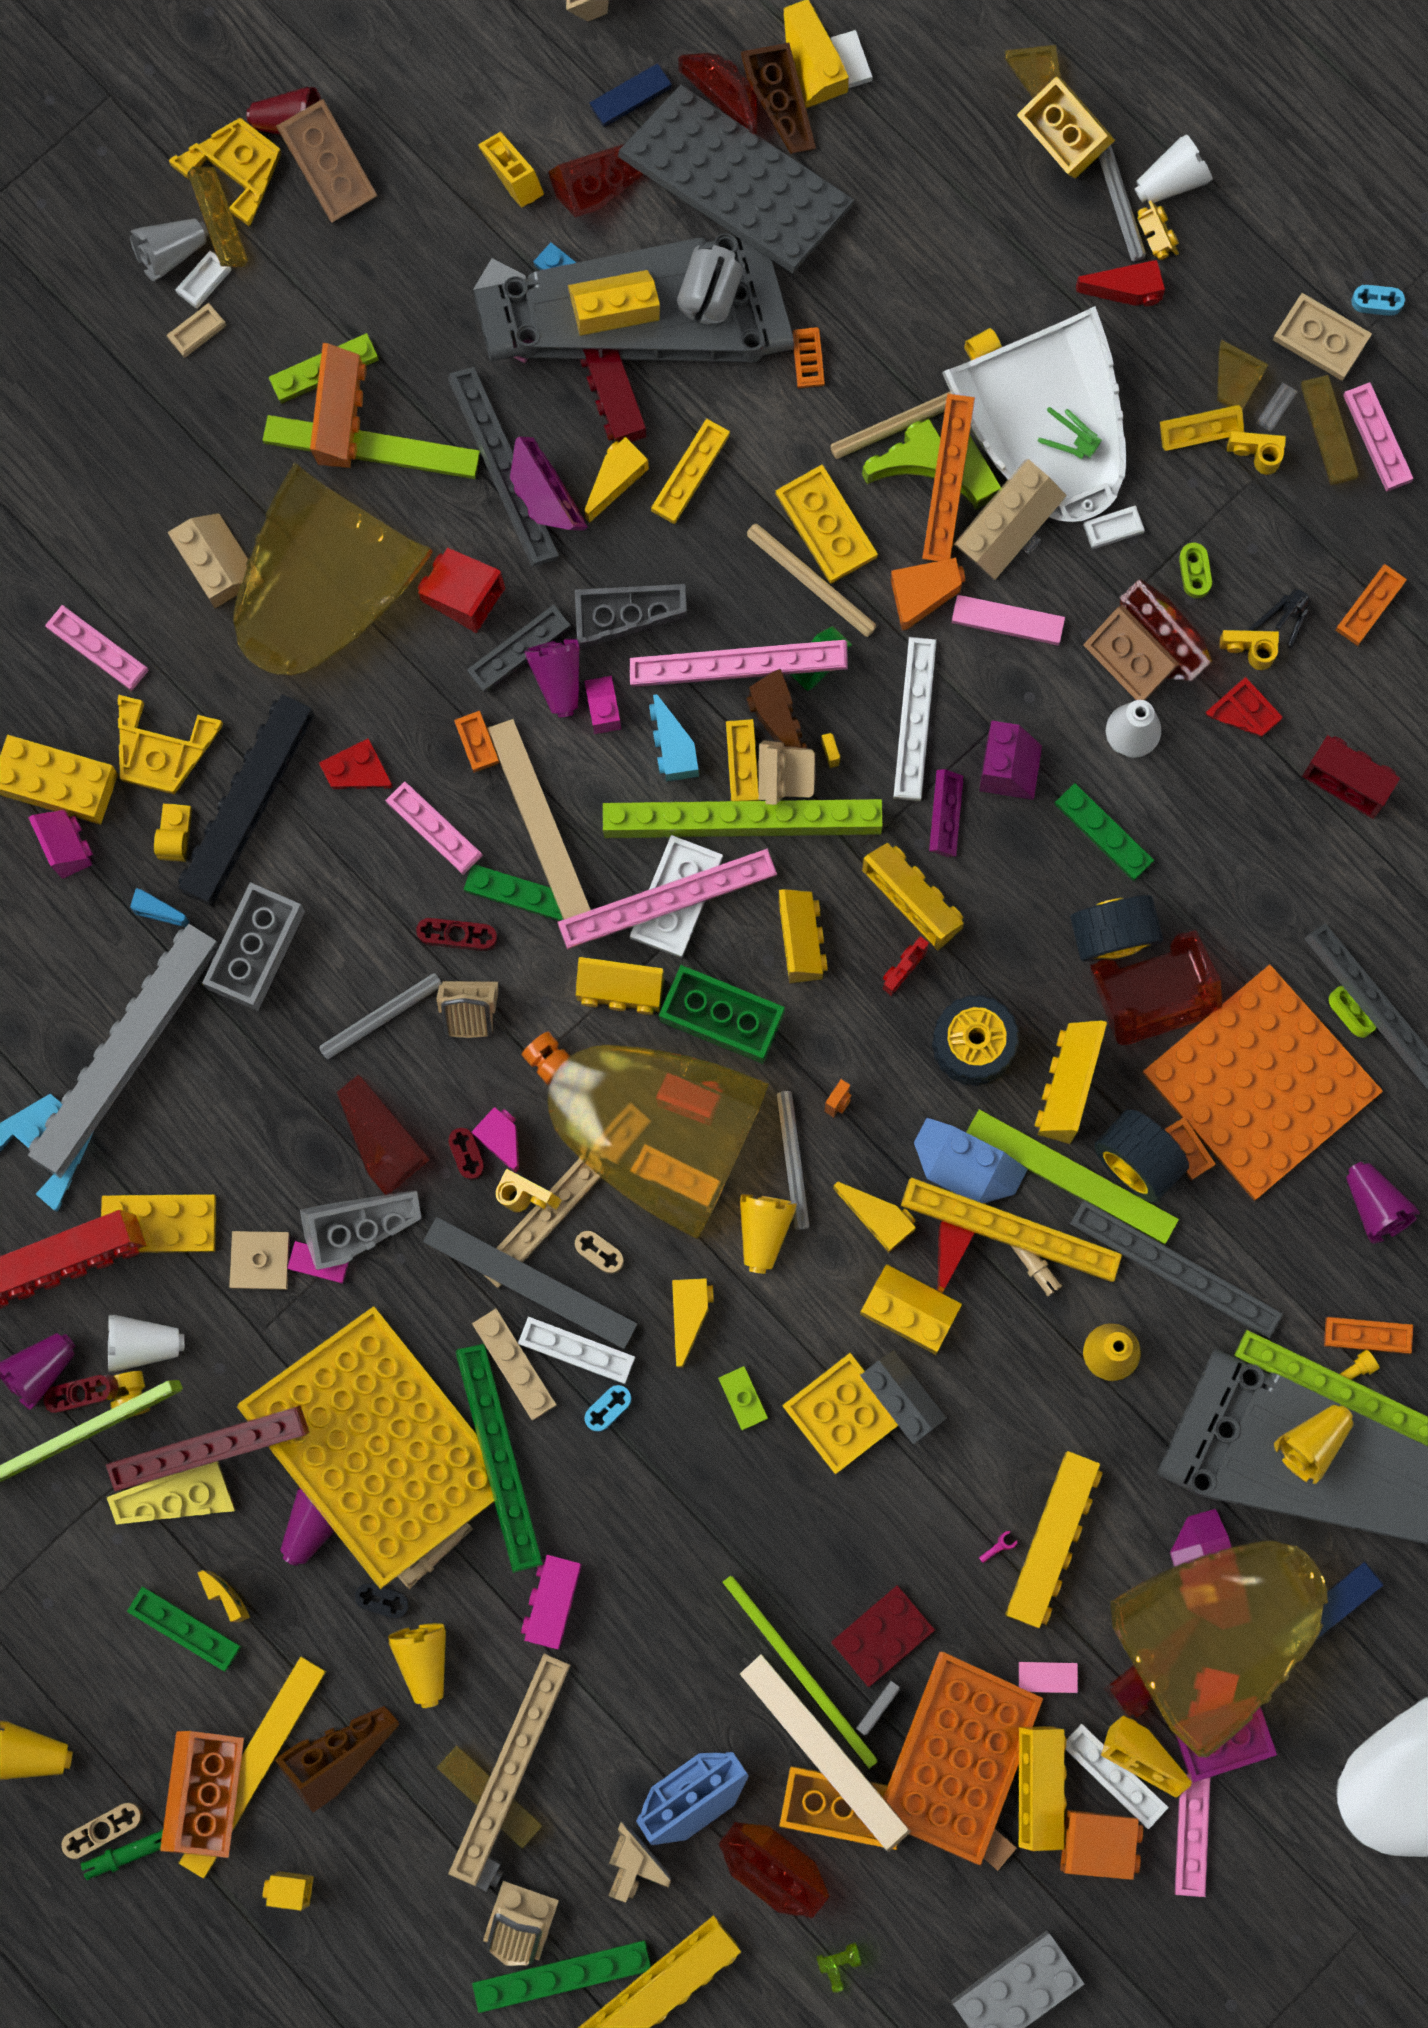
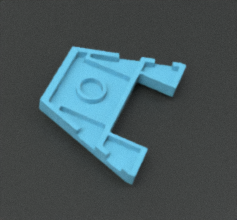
[0,1094,94,1212]

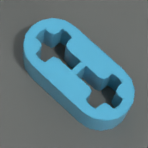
[1351,285,1405,316]
[585,1385,631,1432]

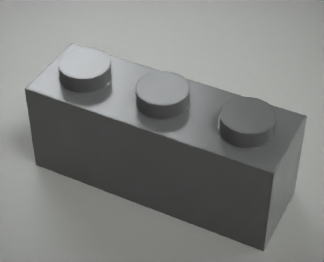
[860,1350,947,1444]

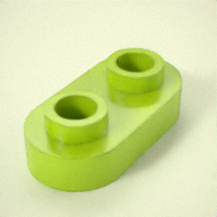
[1179,543,1212,598]
[1329,986,1376,1038]

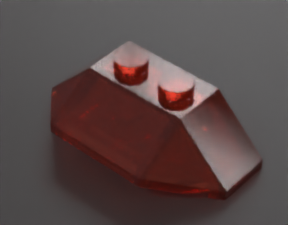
[678,53,757,135]
[1120,579,1212,681]
[718,1822,829,1918]

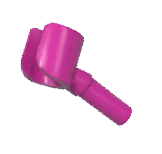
[979,1531,1017,1563]

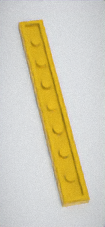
[901,1178,1122,1282]
[179,1657,326,1879]

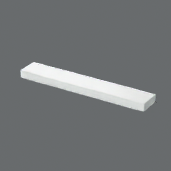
[893,637,936,801]

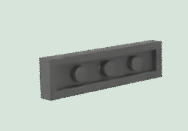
[467,604,571,694]

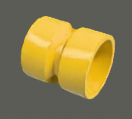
[110,1371,150,1416]

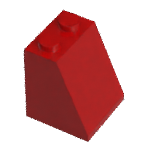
[418,548,505,633]

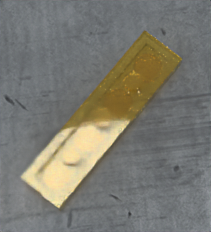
[187,166,248,267]
[1300,375,1359,485]
[437,1745,543,1848]

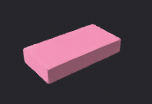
[1018,1662,1078,1693]

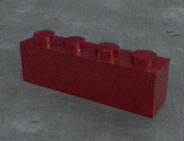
[579,349,647,443]

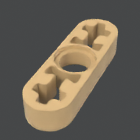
[62,1802,143,1859]

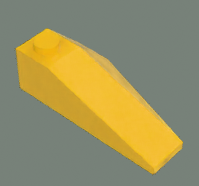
[784,0,849,108]

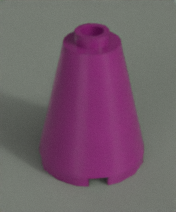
[524,639,580,717]
[1346,1162,1420,1244]
[0,1333,76,1410]
[280,1487,334,1566]

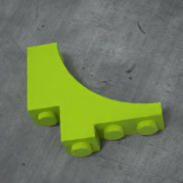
[862,419,1001,510]

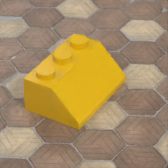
[568,270,660,336]
[779,889,828,983]
[576,957,665,1015]
[860,1264,962,1355]

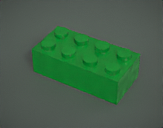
[659,965,785,1064]

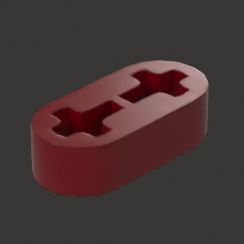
[448,1128,485,1181]

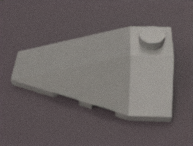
[300,1190,422,1270]

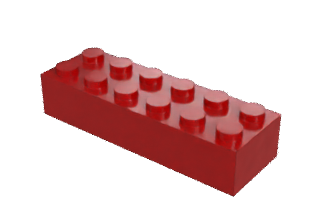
[0,1210,147,1309]

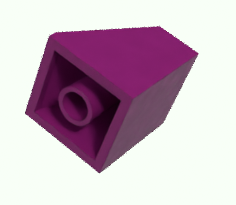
[979,720,1042,800]

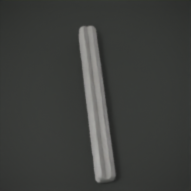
[1098,145,1146,262]
[319,973,442,1059]
[777,1091,809,1230]

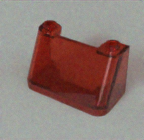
[1090,930,1222,1045]

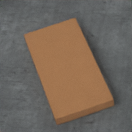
[276,99,378,223]

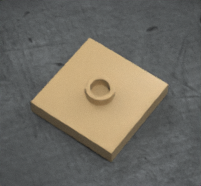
[229,1231,290,1290]

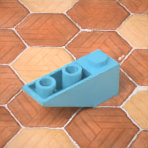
[649,694,699,782]

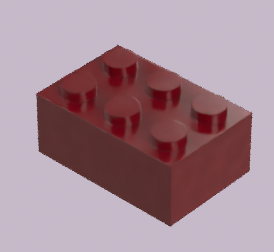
[1302,735,1400,820]

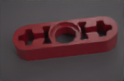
[416,918,498,951]
[44,1375,119,1413]

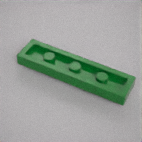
[1054,783,1154,882]
[463,864,563,921]
[127,1586,242,1672]

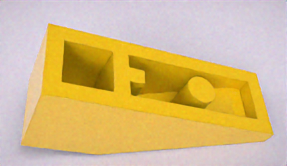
[478,132,544,208]
[585,437,649,523]
[833,1182,916,1253]
[672,1278,714,1368]
[1101,1715,1192,1798]

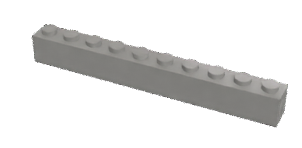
[28,924,219,1179]

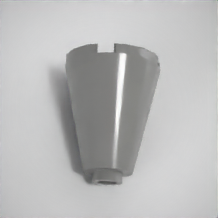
[130,218,209,281]

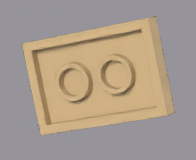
[1273,293,1372,381]

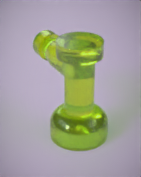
[817,1942,862,1993]

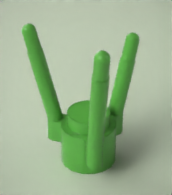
[1038,407,1102,459]

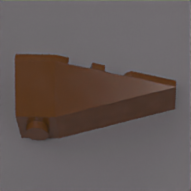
[741,43,816,154]
[746,669,817,785]

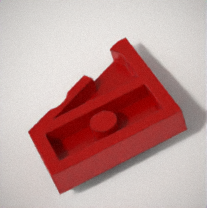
[1205,677,1283,737]
[319,739,393,789]
[882,936,929,996]

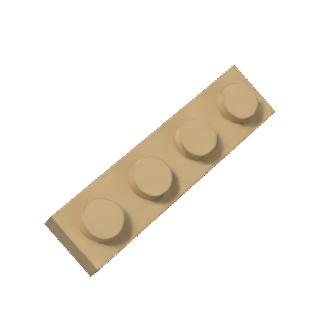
[472,1309,557,1421]

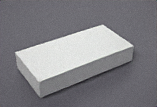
[830,30,872,88]
[175,251,232,309]
[1083,506,1145,550]

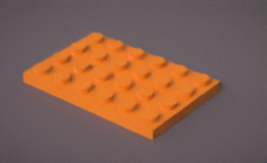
[883,1652,1043,1866]

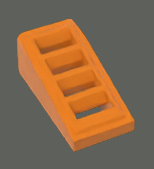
[792,327,825,388]

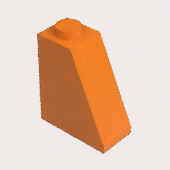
[890,558,965,630]

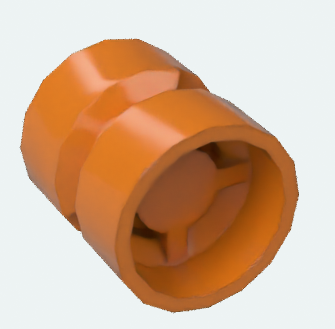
[521,1031,574,1085]

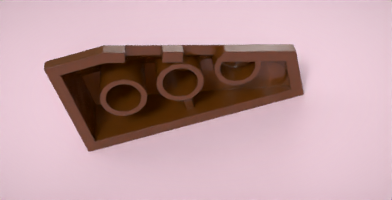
[275,1706,399,1813]

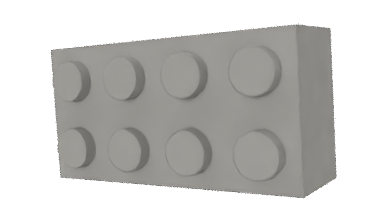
[202,882,305,1011]
[951,1930,1084,2028]

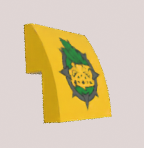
[198,1570,250,1622]

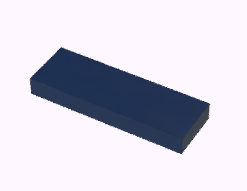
[590,63,672,127]

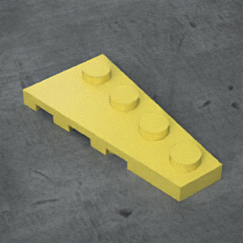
[107,1461,236,1524]

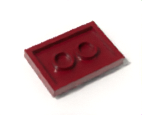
[831,1585,935,1687]

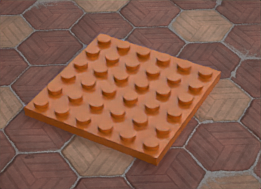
[1142,964,1383,1201]

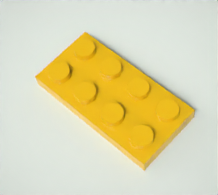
[775,465,878,584]
[101,1195,216,1253]

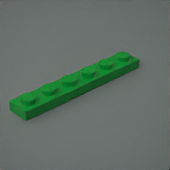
[472,1940,651,2013]

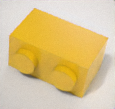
[263,1871,314,1910]

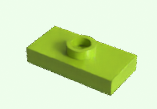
[718,1366,768,1431]

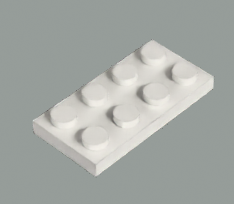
[630,835,723,958]

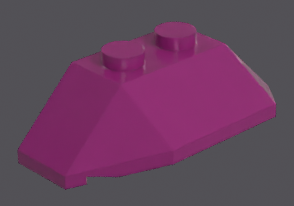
[510,436,587,531]
[1170,1509,1251,1630]

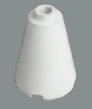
[1134,134,1213,203]
[1106,700,1161,758]
[108,1315,184,1372]

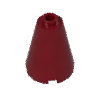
[246,86,321,135]

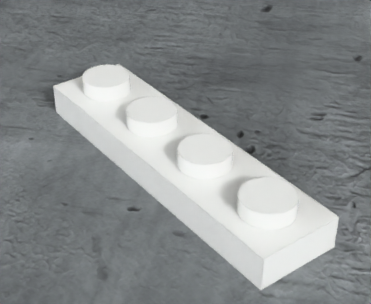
[518,1317,635,1384]
[1065,1724,1169,1829]

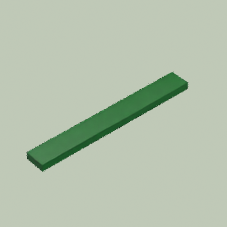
[455,1344,543,1573]

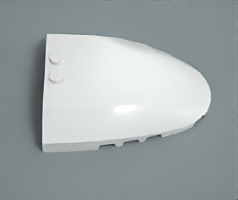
[942,306,1126,522]
[1336,1697,1428,1857]

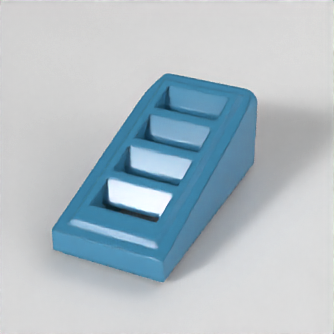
[130,888,190,928]

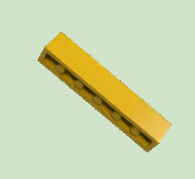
[1005,1451,1103,1628]
[578,1915,741,2028]

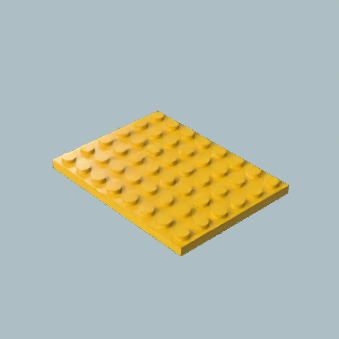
[237,1306,494,1589]

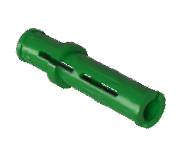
[81,1829,163,1881]

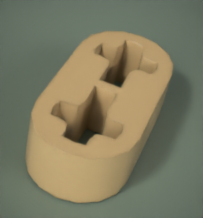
[575,1231,624,1274]

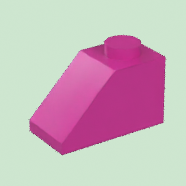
[585,676,621,734]
[472,1107,519,1173]

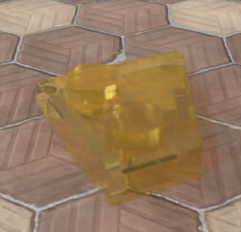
[1004,45,1061,98]
[1217,340,1268,410]

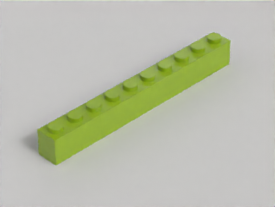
[603,799,882,838]

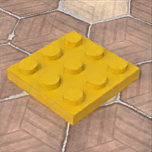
[782,1353,898,1475]

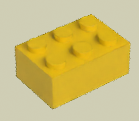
[1017,76,1115,178]

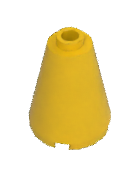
[740,1194,797,1274]
[1083,1324,1141,1381]
[1274,1405,1354,1484]
[388,1623,446,1708]
[0,1720,73,1780]

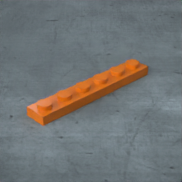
[922,393,975,561]

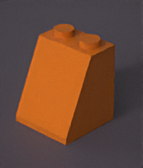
[1060,1809,1143,1880]

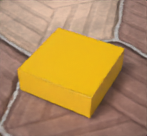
[821,733,840,768]

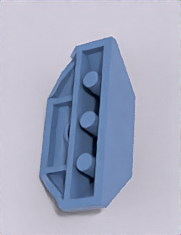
[914,1118,1028,1204]
[636,1752,748,1845]

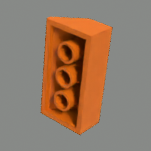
[310,343,366,468]
[160,1731,244,1858]

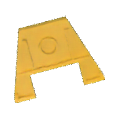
[169,118,282,226]
[118,695,223,795]

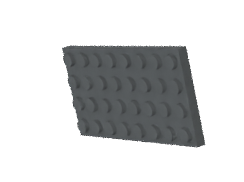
[618,85,854,274]

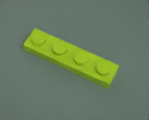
[269,333,379,404]

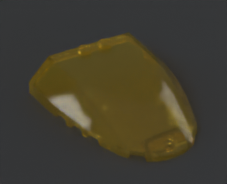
[233,463,433,675]
[547,1045,769,1239]
[1110,1541,1328,1758]

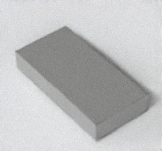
[856,1681,900,1735]

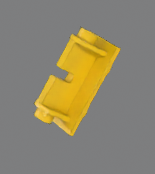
[1137,201,1179,260]

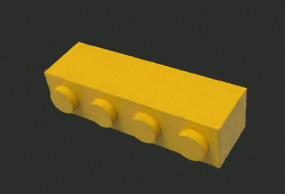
[1019,1726,1067,1851]

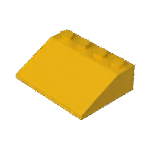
[1034,1020,1107,1144]

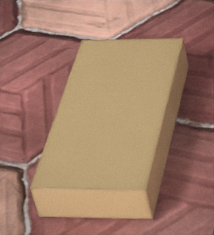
[167,303,227,358]

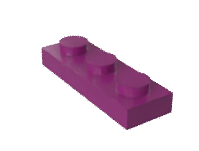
[929,769,963,857]

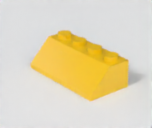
[862,843,964,951]

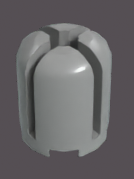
[677,245,745,325]

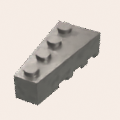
[575,584,687,650]

